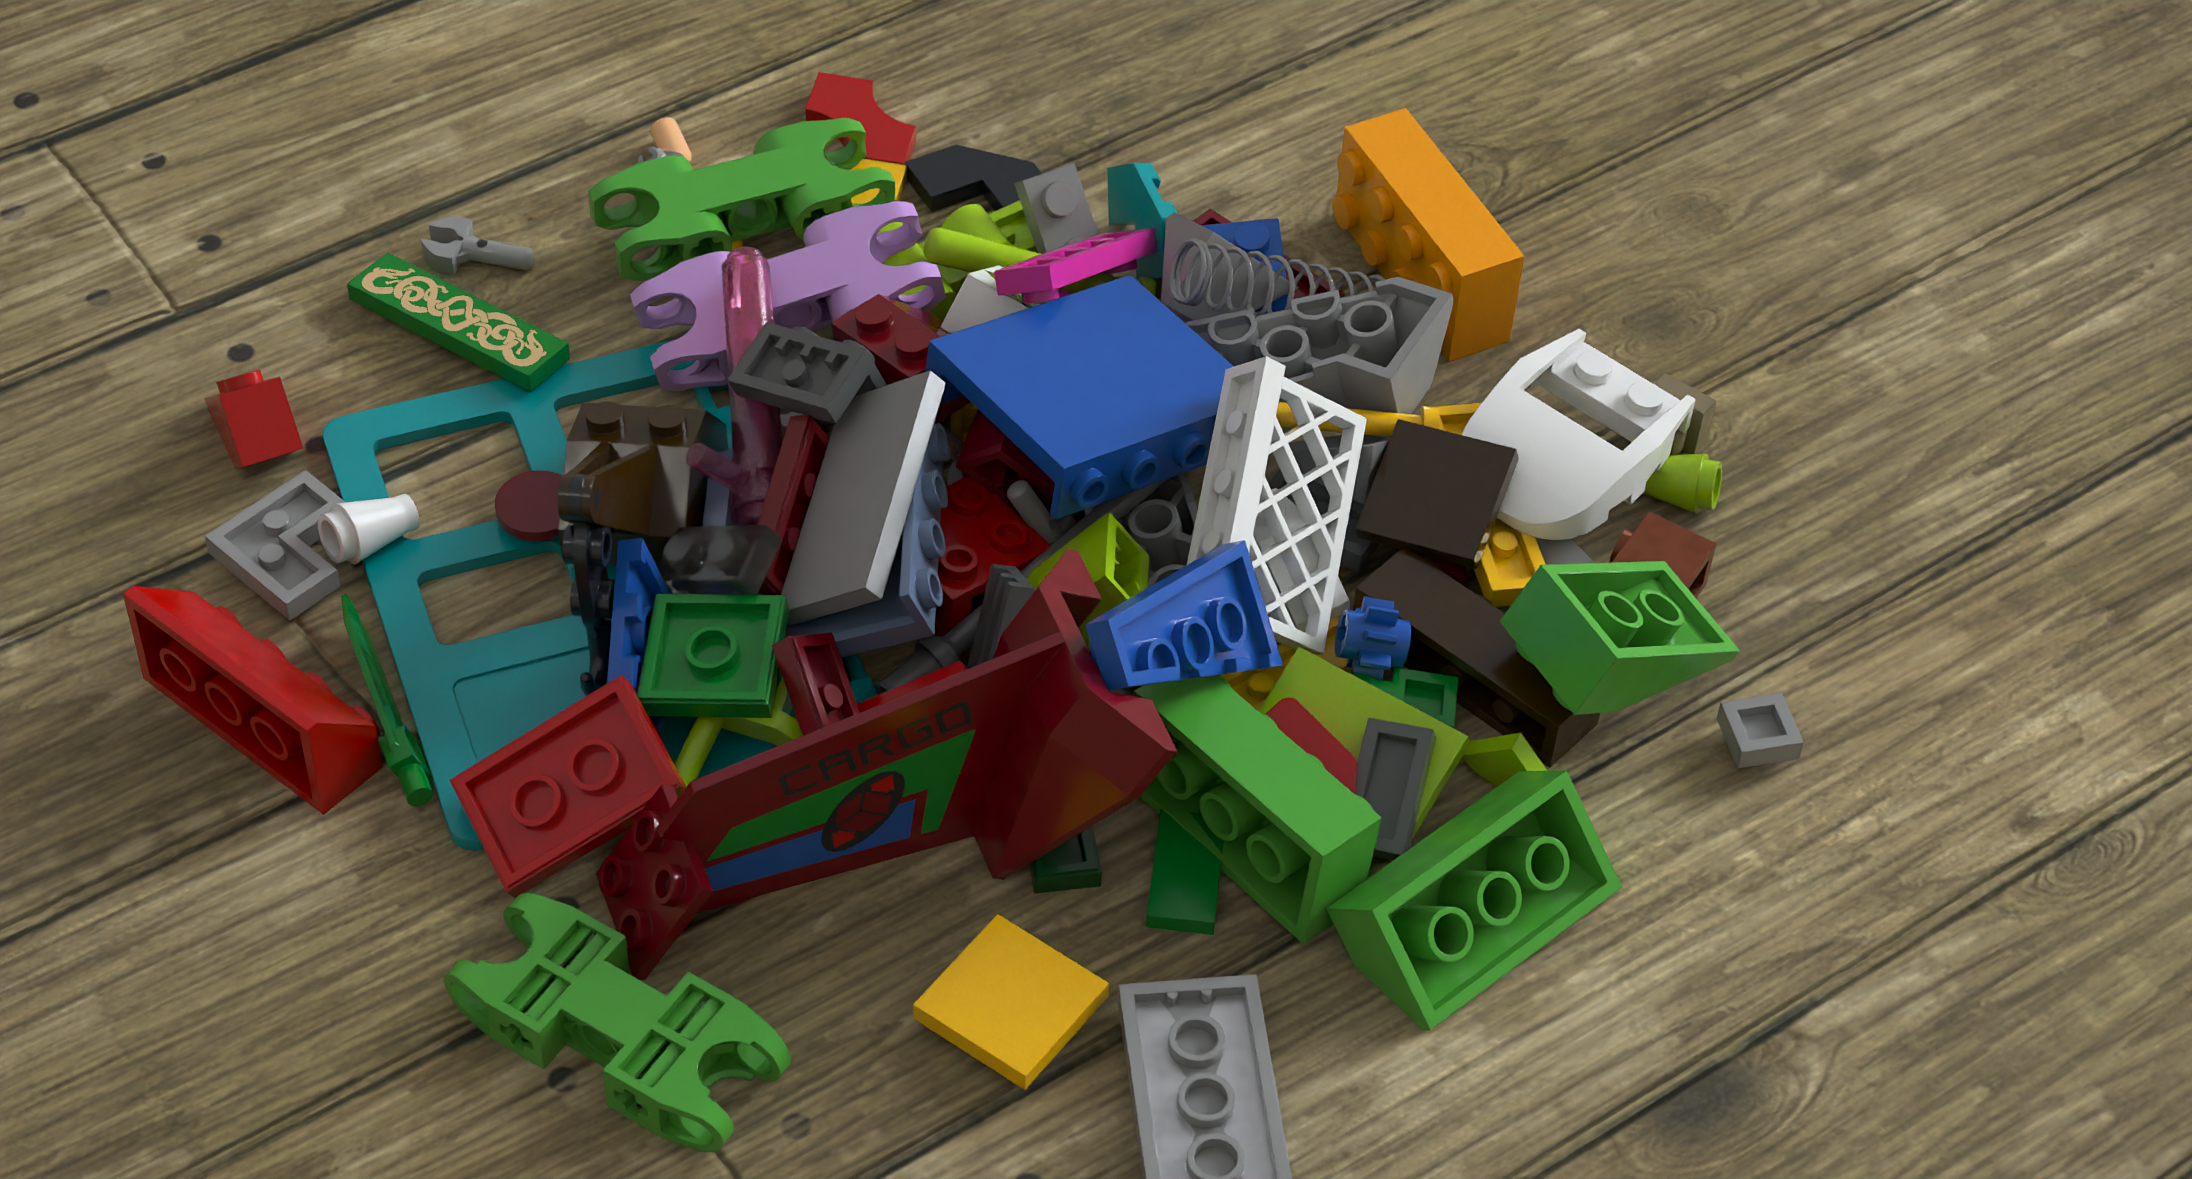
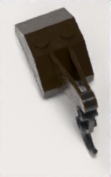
[558,401,729,696]

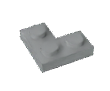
[205,470,346,621]

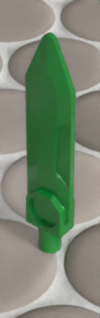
[341,594,433,806]

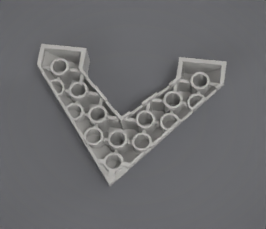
[1083,277,1454,614]

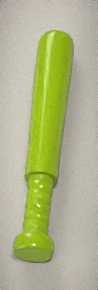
[923,227,1156,296]

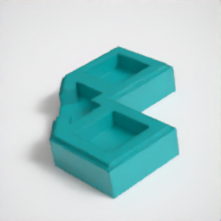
[1107,163,1178,280]

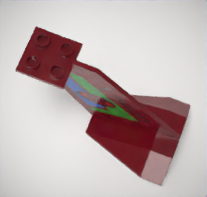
[596,549,1177,980]

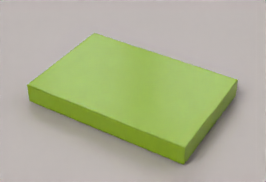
[1259,647,1471,839]

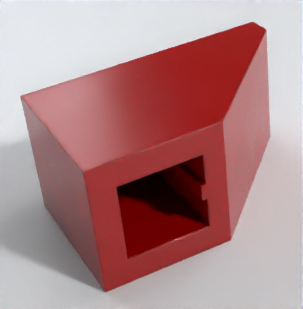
[205,369,304,468]

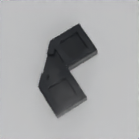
[905,145,1042,212]

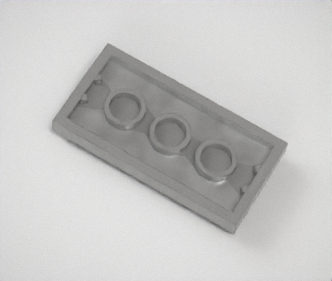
[1117,974,1292,1179]

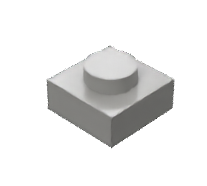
[1716,693,1804,769]

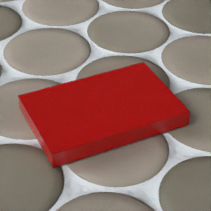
[449,675,686,898]

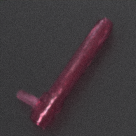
[686,247,783,543]

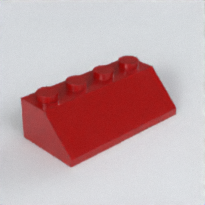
[123,586,383,815]

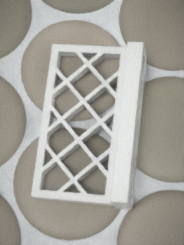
[1187,356,1367,656]

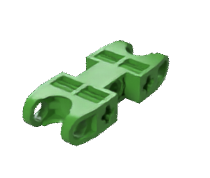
[443,893,791,1152]

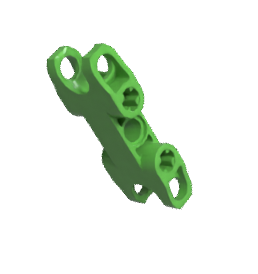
[588,118,895,281]

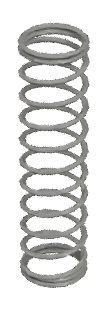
[1169,238,1386,316]

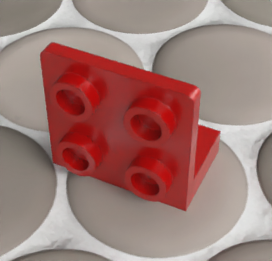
[932,476,1050,637]

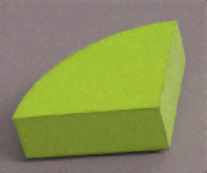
[1462,733,1547,786]

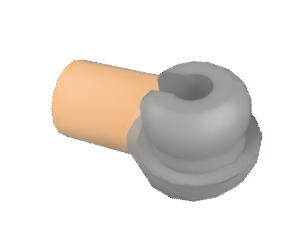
[637,117,692,163]

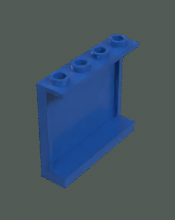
[925,275,1234,520]

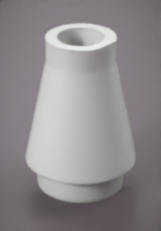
[318,493,419,564]

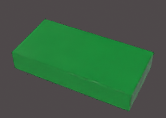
[1146,809,1224,935]

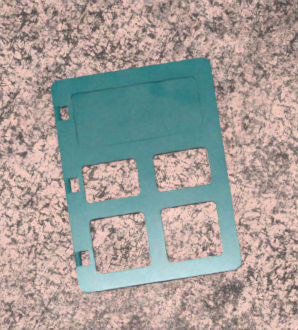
[323,338,878,851]

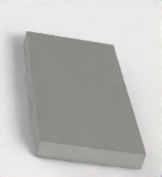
[781,371,945,625]

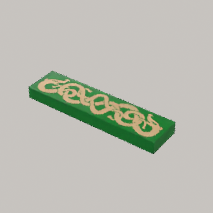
[347,252,570,392]

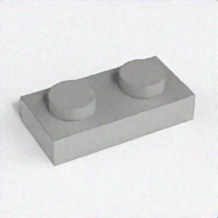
[1014,163,1112,275]

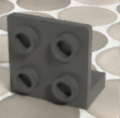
[727,322,887,424]

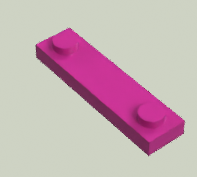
[994,228,1157,304]

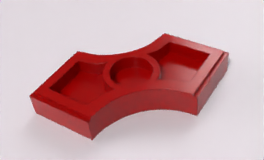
[805,72,916,165]

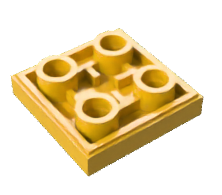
[913,914,1109,1090]

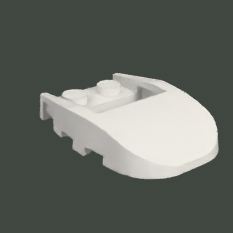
[1462,329,1695,540]

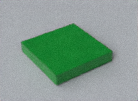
[637,594,789,718]

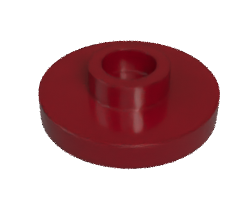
[495,470,563,541]

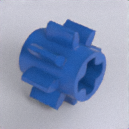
[1335,596,1411,680]

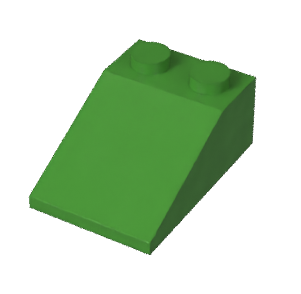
[1499,561,1740,715]

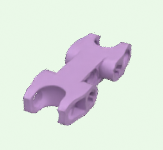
[630,201,946,391]

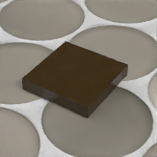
[1355,419,1519,569]

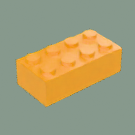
[1332,108,1525,362]

